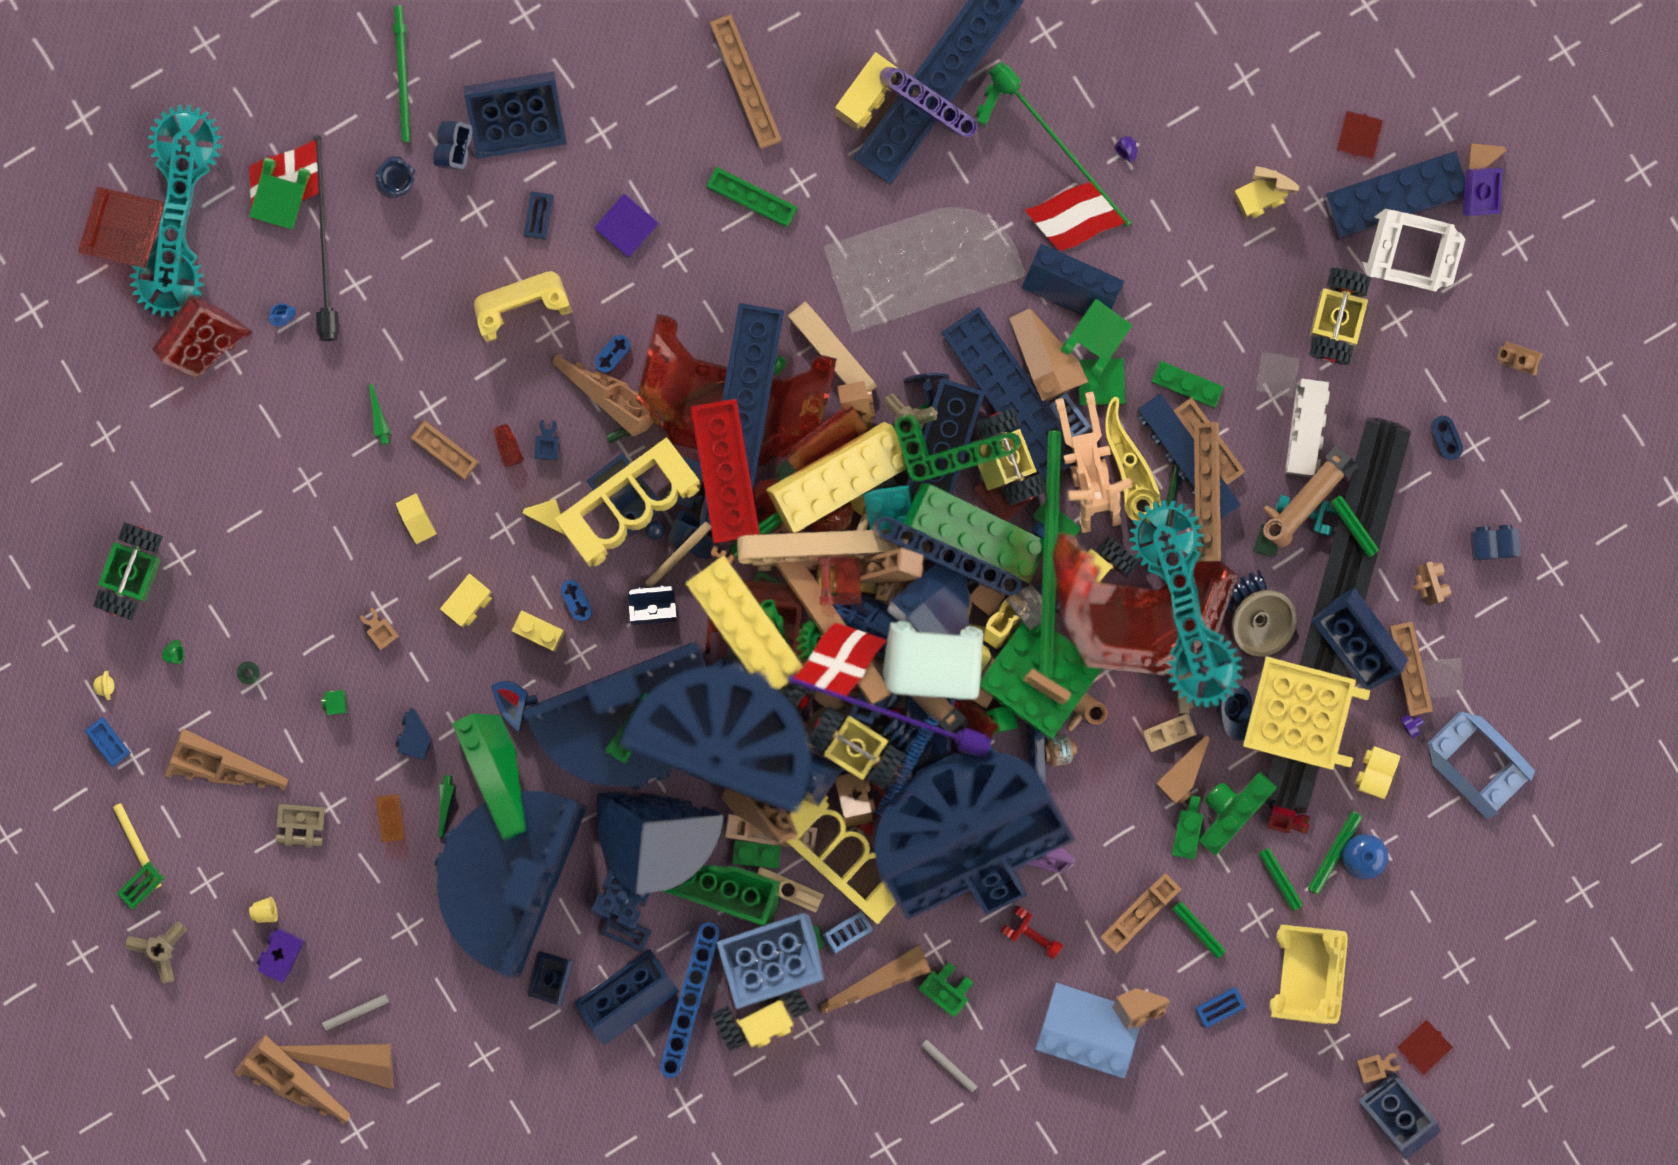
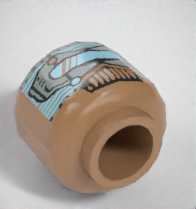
[1044,735,1077,767]

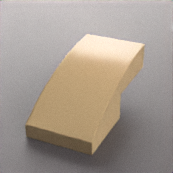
[1252,166,1299,194]
[1143,713,1197,752]

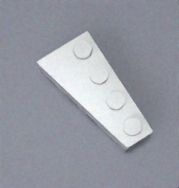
[1285,379,1330,477]

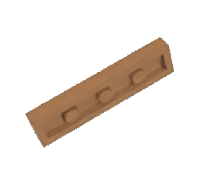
[1173,397,1245,485]
[1389,621,1433,716]

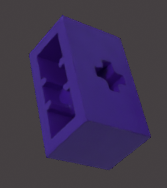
[256,928,305,983]

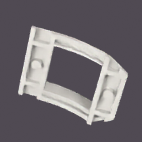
[1362,209,1465,292]

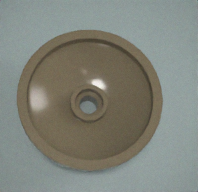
[1232,590,1297,657]

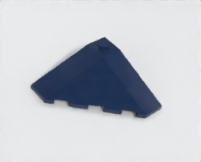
[888,553,969,636]

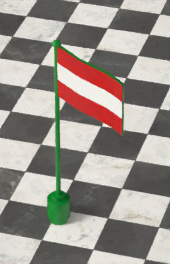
[988,61,1131,251]

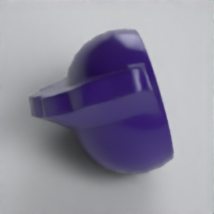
[1114,136,1138,162]

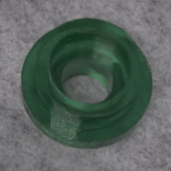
[237,661,260,685]

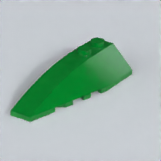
[452,713,526,840]
[663,865,780,926]

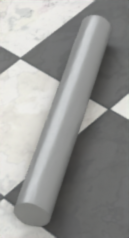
[322,994,389,1031]
[921,1039,978,1093]

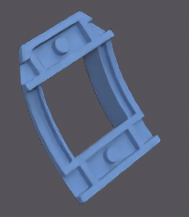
[1427,711,1535,819]

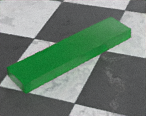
[706,166,798,228]

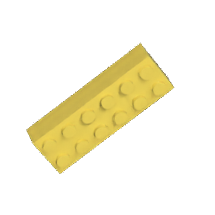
[766,422,907,533]
[685,556,803,689]

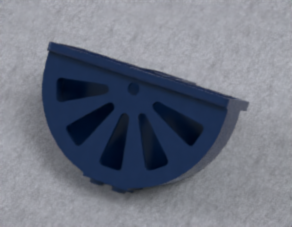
[522,640,706,790]
[618,662,810,813]
[875,751,1076,920]
[434,790,588,978]

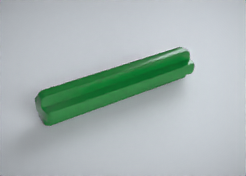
[1331,496,1379,557]
[1259,848,1303,911]
[1172,902,1226,958]

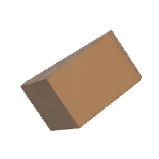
[1466,143,1507,169]

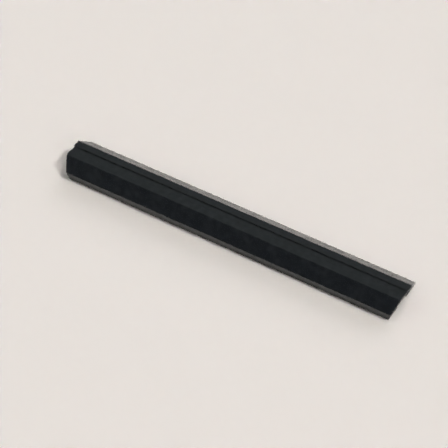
[1264,417,1411,814]

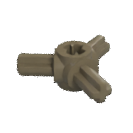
[884,393,938,453]
[125,921,187,984]

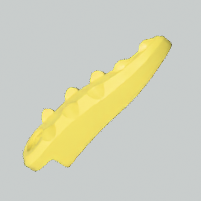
[1105,397,1161,523]

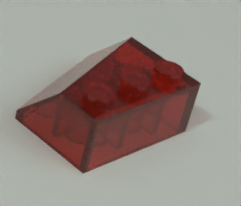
[152,294,252,379]

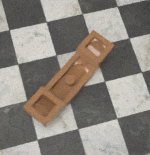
[724,814,818,851]
[1100,873,1181,954]

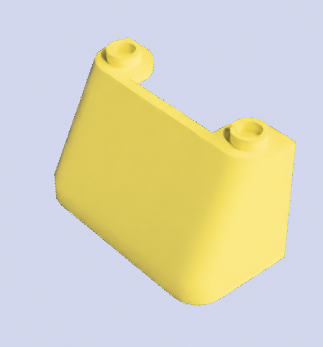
[474,271,572,342]
[1270,925,1348,1024]

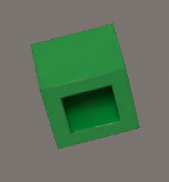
[322,690,348,715]

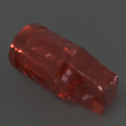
[493,424,524,468]

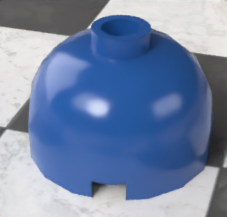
[1342,834,1389,880]

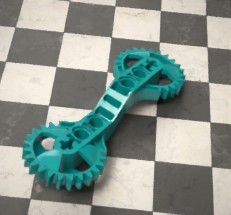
[130,104,224,317]
[1129,500,1243,707]

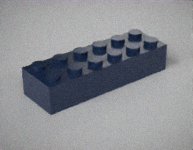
[1323,151,1465,241]
[907,378,985,501]

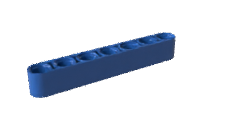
[660,922,720,1078]

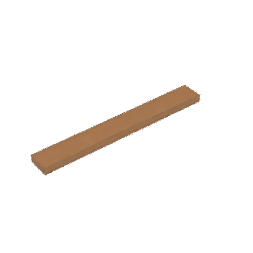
[774,561,891,705]

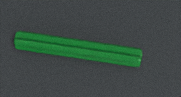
[1308,811,1362,894]

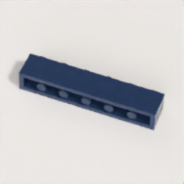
[1136,393,1241,520]

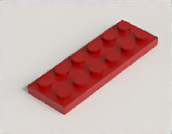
[691,399,760,544]

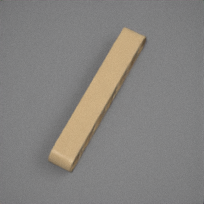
[737,530,897,564]

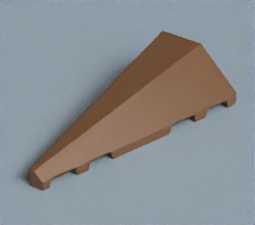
[552,354,668,437]
[164,728,288,790]
[820,945,930,1014]
[233,1035,350,1124]
[278,1044,393,1089]

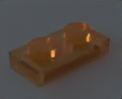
[376,794,406,843]

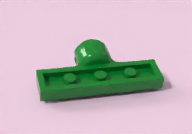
[1198,772,1277,856]

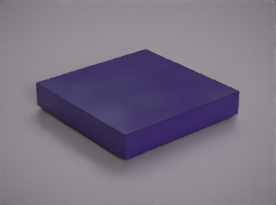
[1463,167,1503,216]
[594,194,659,258]

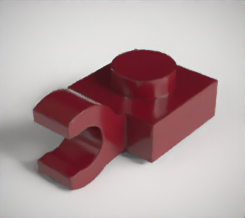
[1267,805,1310,833]

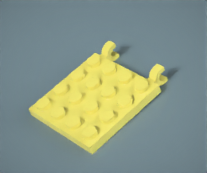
[1243,657,1370,770]

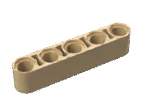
[788,301,877,391]

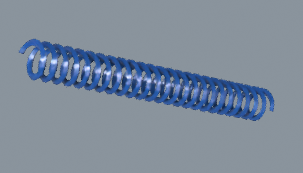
[875,715,938,816]

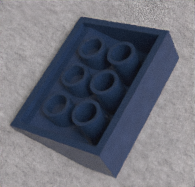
[464,71,567,159]

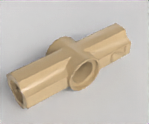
[757,867,824,913]

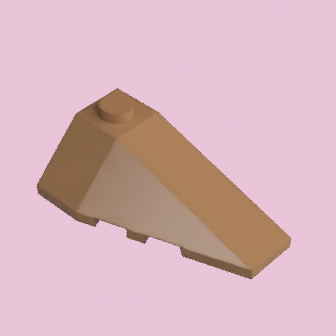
[1009,308,1088,401]
[721,788,798,843]

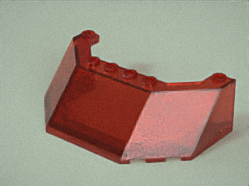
[636,314,837,466]
[1052,533,1238,675]

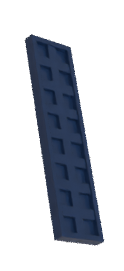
[941,307,1076,483]

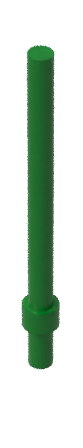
[392,6,411,143]

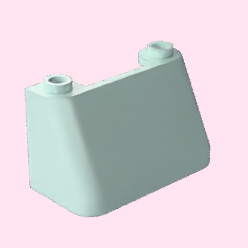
[883,621,983,699]

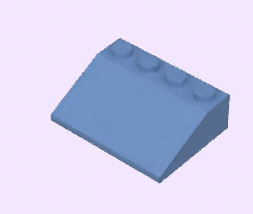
[717,913,824,1009]
[1035,983,1140,1078]

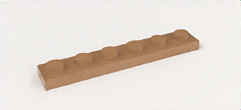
[710,14,782,150]
[1194,422,1221,562]

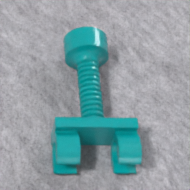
[1275,495,1338,536]

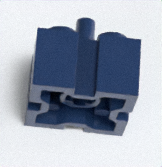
[591,869,651,932]

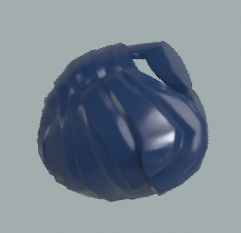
[375,156,416,198]

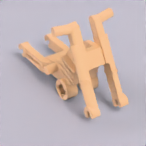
[1055,392,1132,533]

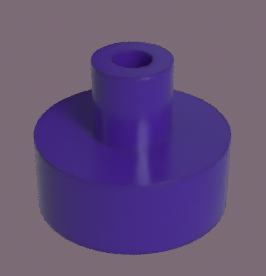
[1400,715,1424,739]

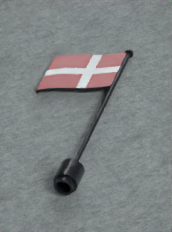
[249,135,339,341]

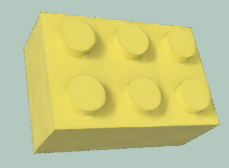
[835,52,897,131]

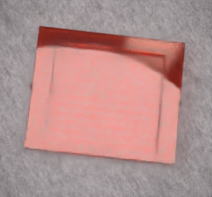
[78,187,165,269]
[786,406,869,472]

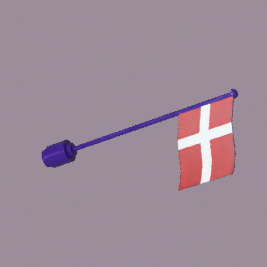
[788,622,991,757]

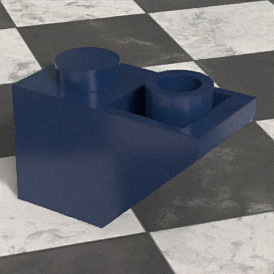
[395,708,432,760]

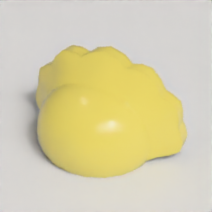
[93,671,114,700]

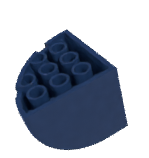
[596,792,724,896]

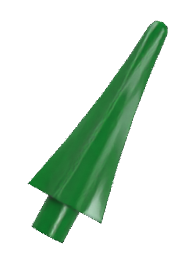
[368,384,392,445]
[438,775,456,838]

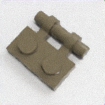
[276,804,325,848]

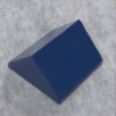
[528,951,575,1006]

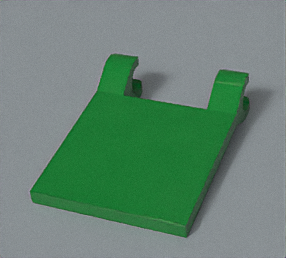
[249,158,311,230]
[1060,299,1133,375]

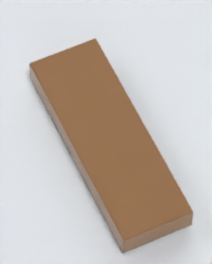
[411,420,479,480]

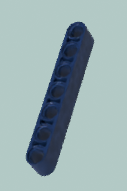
[872,517,1022,596]

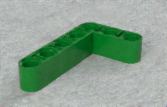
[895,414,1020,481]

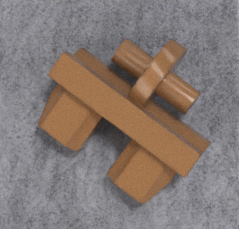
[1498,341,1543,375]
[1411,561,1452,606]

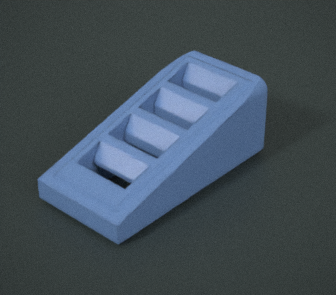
[1048,393,1093,437]
[820,911,873,956]

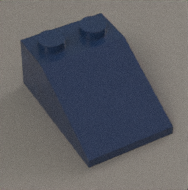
[1358,1072,1441,1160]

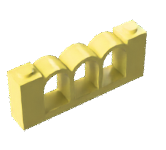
[555,438,701,567]
[786,796,896,924]

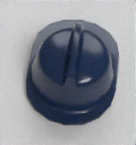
[1216,686,1252,741]

